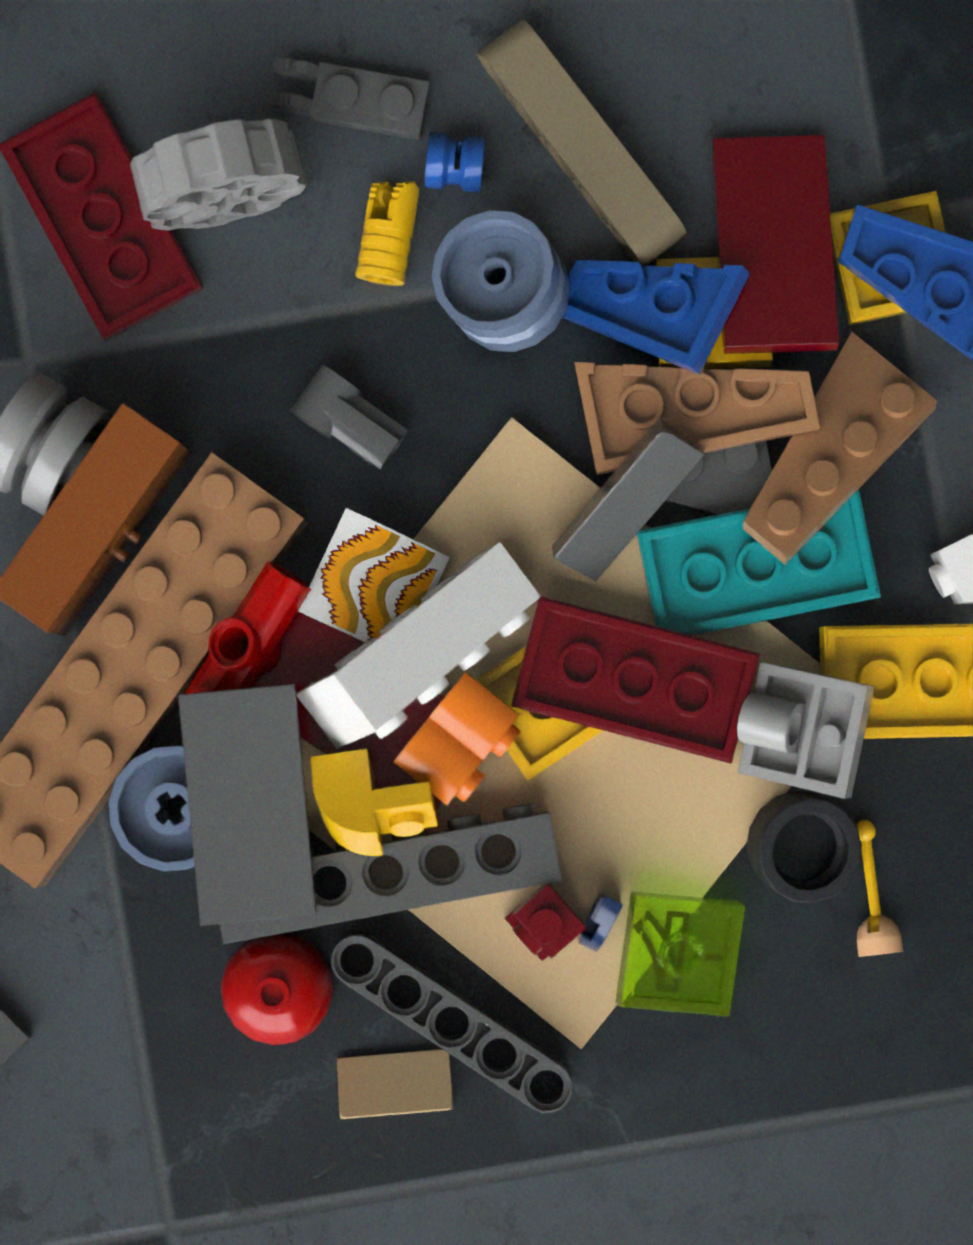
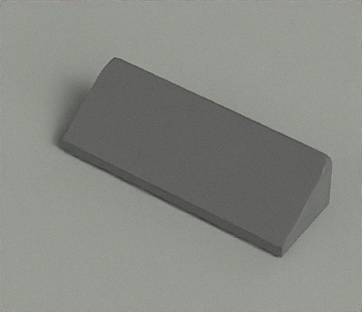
[552,418,705,581]

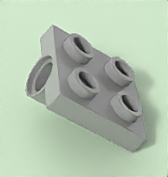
[737,662,874,799]

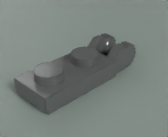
[267,58,430,140]

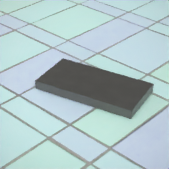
[178,684,317,926]

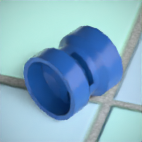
[425,132,486,193]

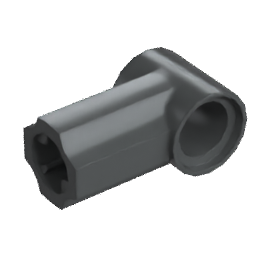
[290,365,408,471]

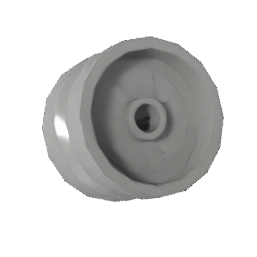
[0,371,111,516]

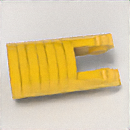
[355,181,419,286]

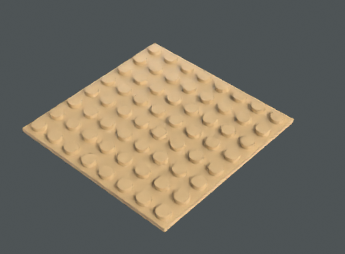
[301,417,820,1049]

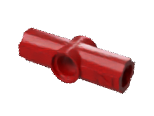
[178,561,311,705]

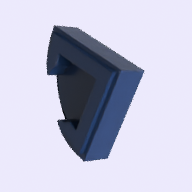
[577,893,623,952]

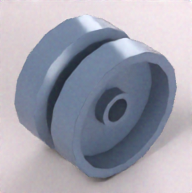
[431,210,570,352]
[109,746,195,871]

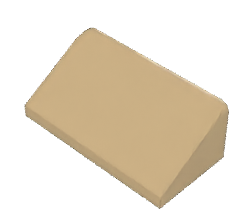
[337,1049,454,1119]

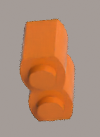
[394,672,521,805]

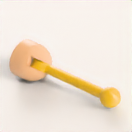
[856,820,904,957]

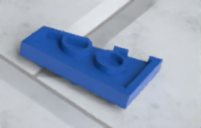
[562,260,750,374]

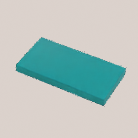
[636,489,881,636]

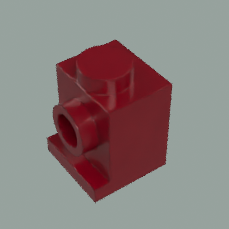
[505,883,586,961]

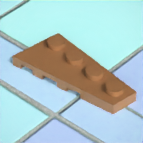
[743,332,937,565]
[574,362,820,475]

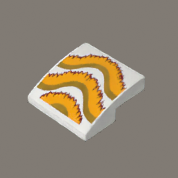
[298,508,450,642]

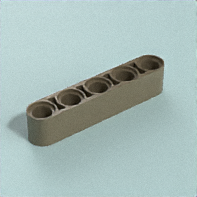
[477,19,687,266]

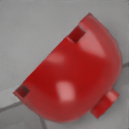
[220,932,334,1046]

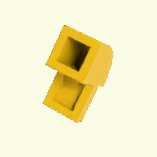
[310,749,438,856]

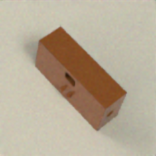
[0,403,192,636]

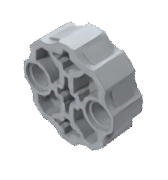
[130,119,306,231]

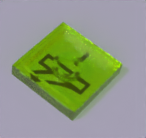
[615,891,745,1016]

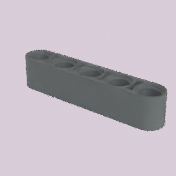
[331,931,572,1113]

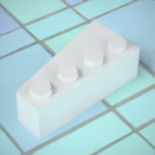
[296,542,541,749]

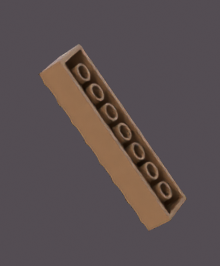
[0,453,308,889]

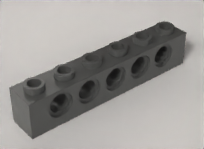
[220,803,562,944]

